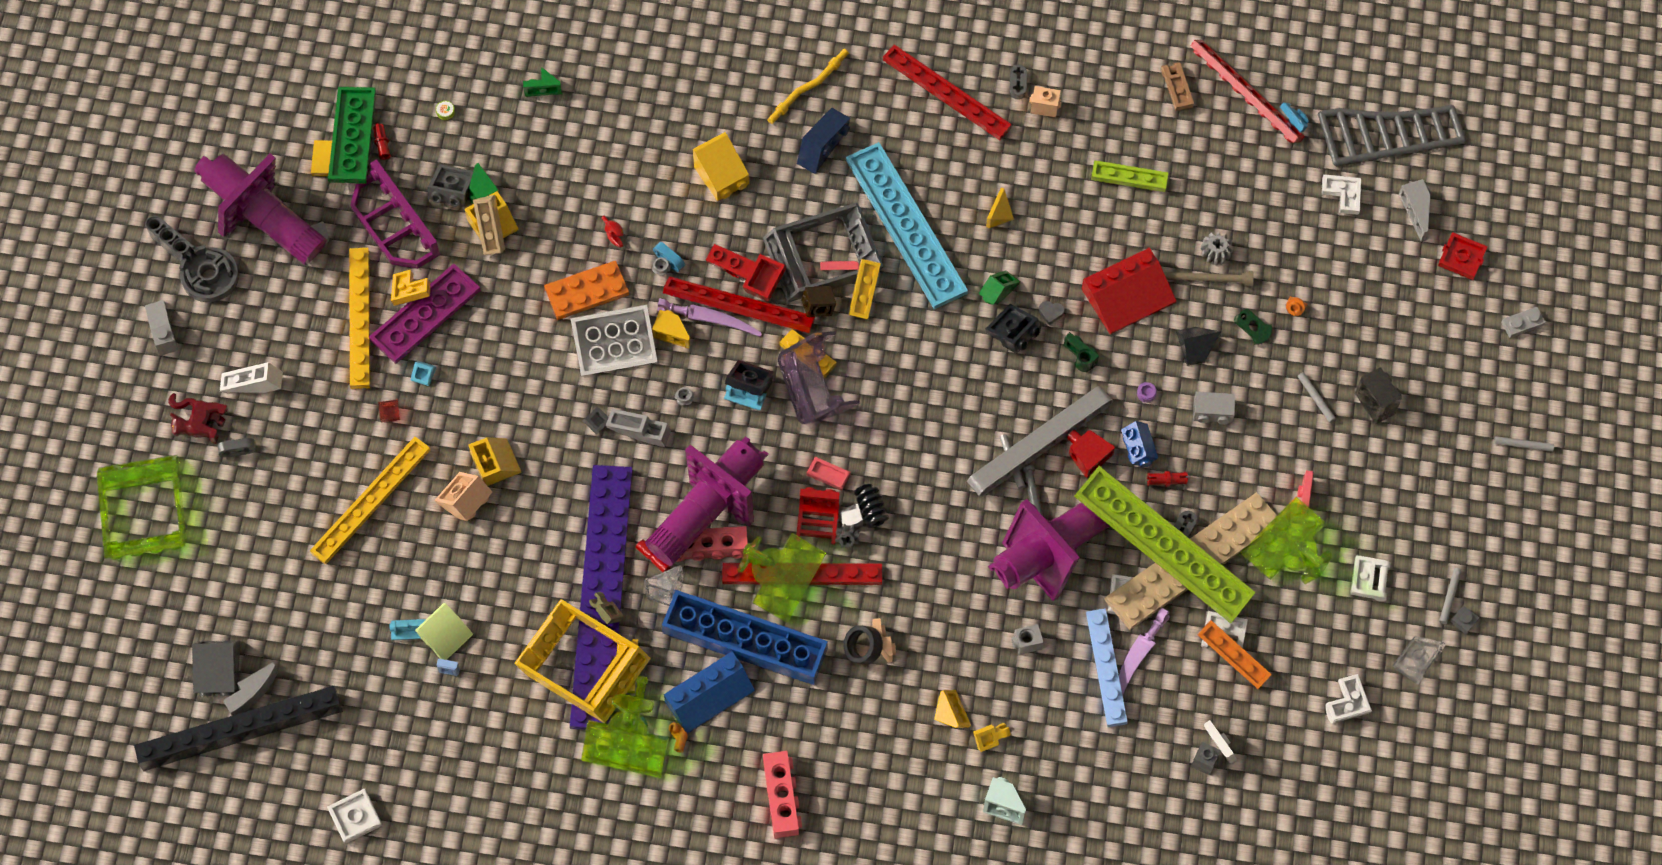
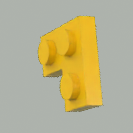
[391,270,430,306]

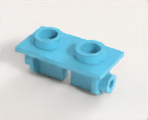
[724,385,767,411]
[390,619,426,640]

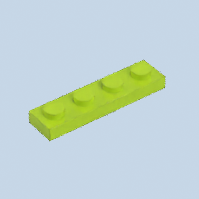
[1091,160,1169,192]

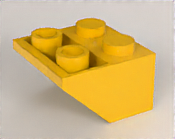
[465,191,518,240]
[468,437,521,486]

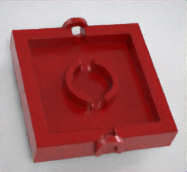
[1438,232,1488,280]

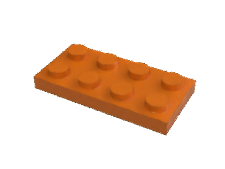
[544,260,629,320]

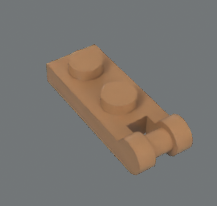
[1161,62,1194,111]

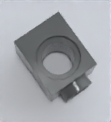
[1191,742,1221,775]

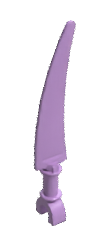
[657,298,762,337]
[1119,608,1170,696]

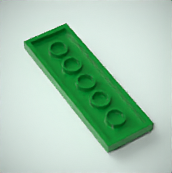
[328,87,376,184]

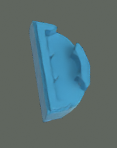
[1280,103,1309,133]

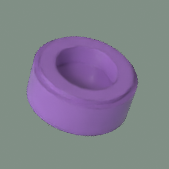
[1137,382,1157,403]

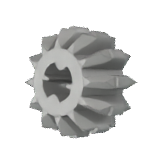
[1201,232,1234,265]

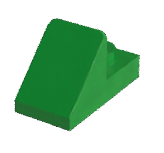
[523,68,562,97]

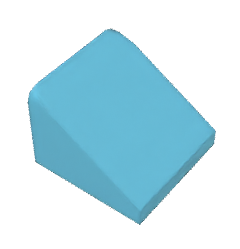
[410,361,437,386]

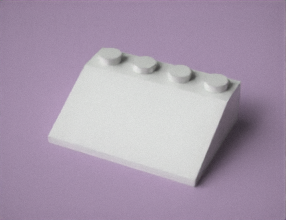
[570,305,657,376]

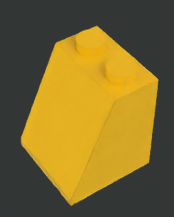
[693,132,749,201]

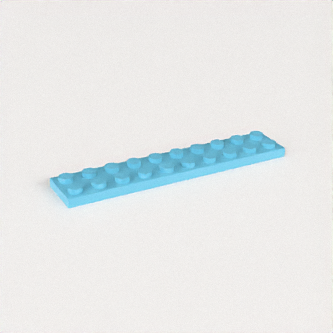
[846,142,968,309]

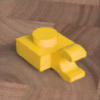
[973,723,1011,752]

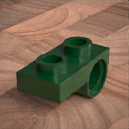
[1063,332,1099,372]

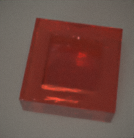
[378,399,400,423]

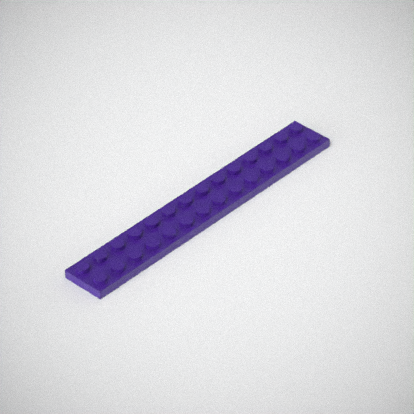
[570,465,632,731]

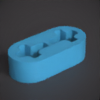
[653,242,685,272]

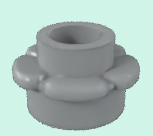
[652,257,671,276]
[675,387,694,406]

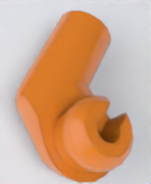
[668,722,688,753]

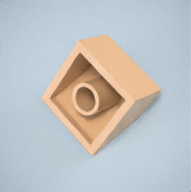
[434,472,493,521]

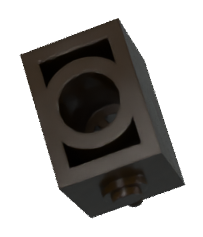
[801,286,837,317]

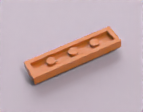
[1197,620,1272,689]

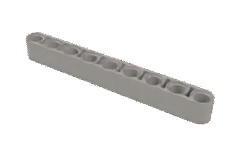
[967,386,1113,497]

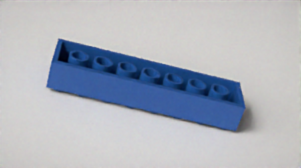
[662,590,828,685]

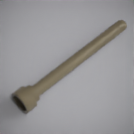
[1164,271,1254,287]

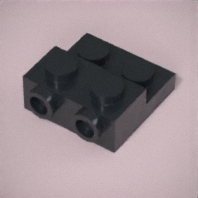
[985,304,1041,354]
[725,360,774,396]

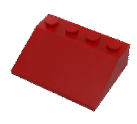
[1081,247,1176,335]

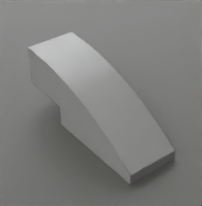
[606,409,671,447]
[223,663,278,716]

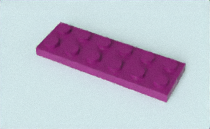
[369,264,481,364]

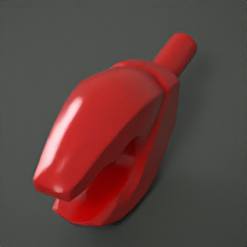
[602,215,624,248]

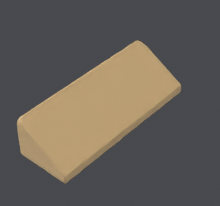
[473,195,505,255]

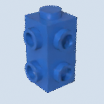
[1121,421,1158,468]

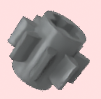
[835,523,860,549]

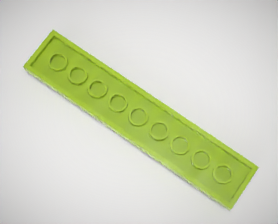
[1074,466,1255,623]

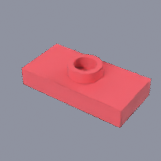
[1297,470,1314,515]

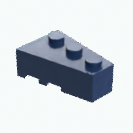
[796,108,850,174]

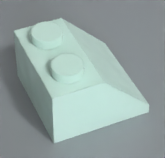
[983,777,1026,825]

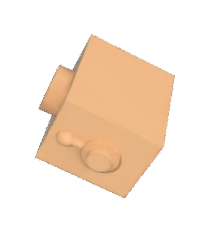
[1029,86,1061,118]

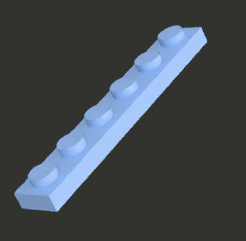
[1086,608,1128,727]

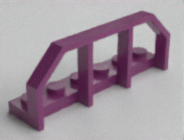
[350,160,440,269]

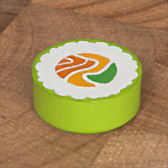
[436,101,455,120]

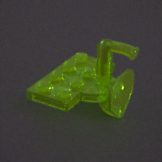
[1241,497,1332,584]
[737,533,827,623]
[581,676,669,778]

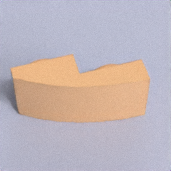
[872,618,896,663]

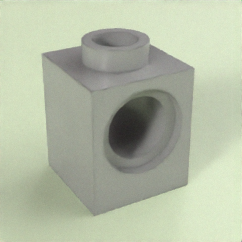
[1011,624,1044,655]

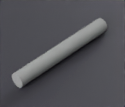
[1298,372,1336,423]
[999,434,1025,489]
[1494,436,1554,452]
[1439,568,1462,624]

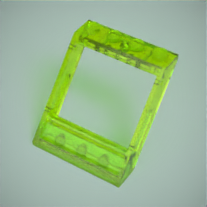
[97,455,187,560]

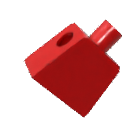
[1067,430,1115,478]

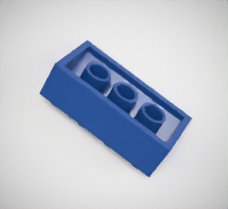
[664,652,755,734]

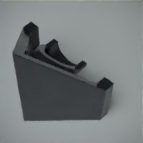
[1176,327,1221,366]

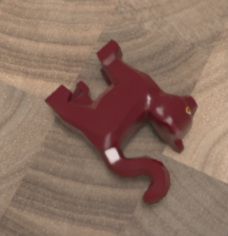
[168,393,228,444]

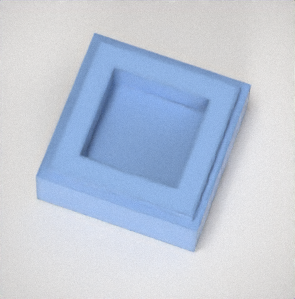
[437,659,460,676]

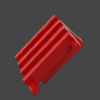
[796,487,840,545]

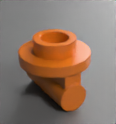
[1286,296,1308,316]

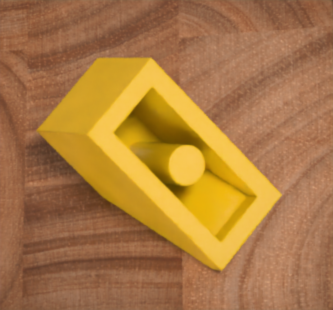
[652,310,690,349]

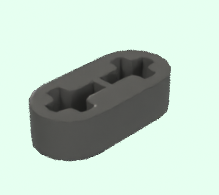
[1010,65,1027,100]
[218,438,256,458]
[1174,510,1197,538]

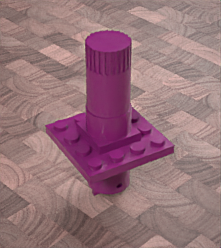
[194,153,327,265]
[645,436,769,566]
[988,499,1110,601]

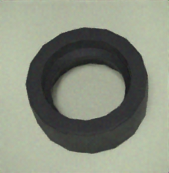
[843,625,883,664]

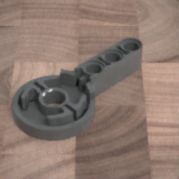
[145,216,239,302]

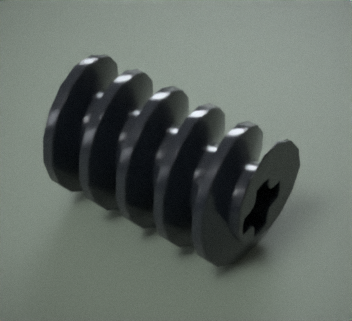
[854,484,889,528]

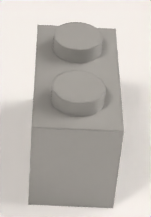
[1193,391,1235,425]

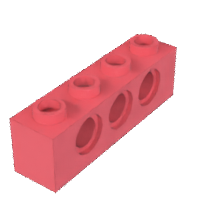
[676,526,748,562]
[763,751,802,839]

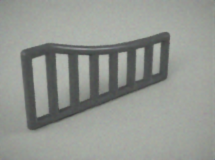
[1318,105,1466,166]

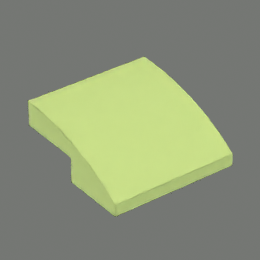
[415,603,473,660]

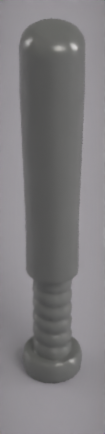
[1023,465,1044,517]

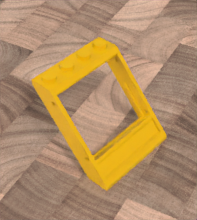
[514,600,651,723]

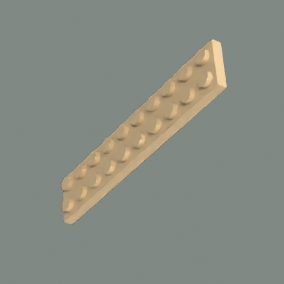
[1105,492,1282,630]

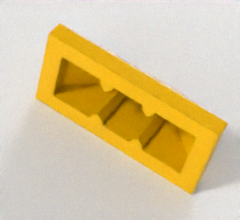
[986,188,1014,228]
[934,690,971,728]

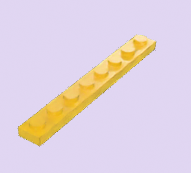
[349,247,370,389]
[310,437,431,565]

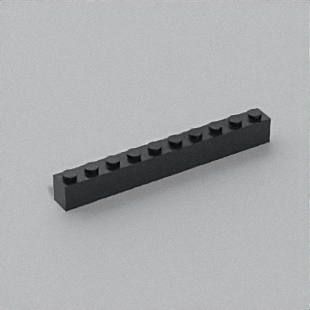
[134,686,343,771]

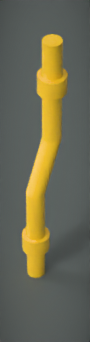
[768,49,849,124]

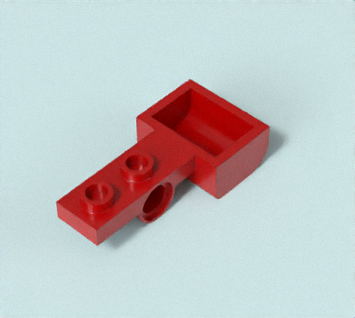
[706,244,786,301]

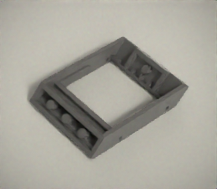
[763,203,884,302]

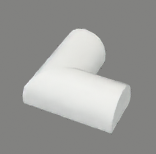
[1326,674,1372,724]

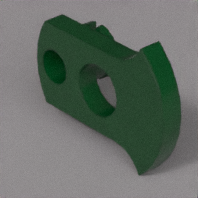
[1234,308,1272,345]

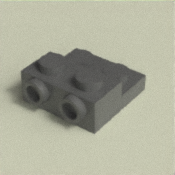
[428,164,473,207]

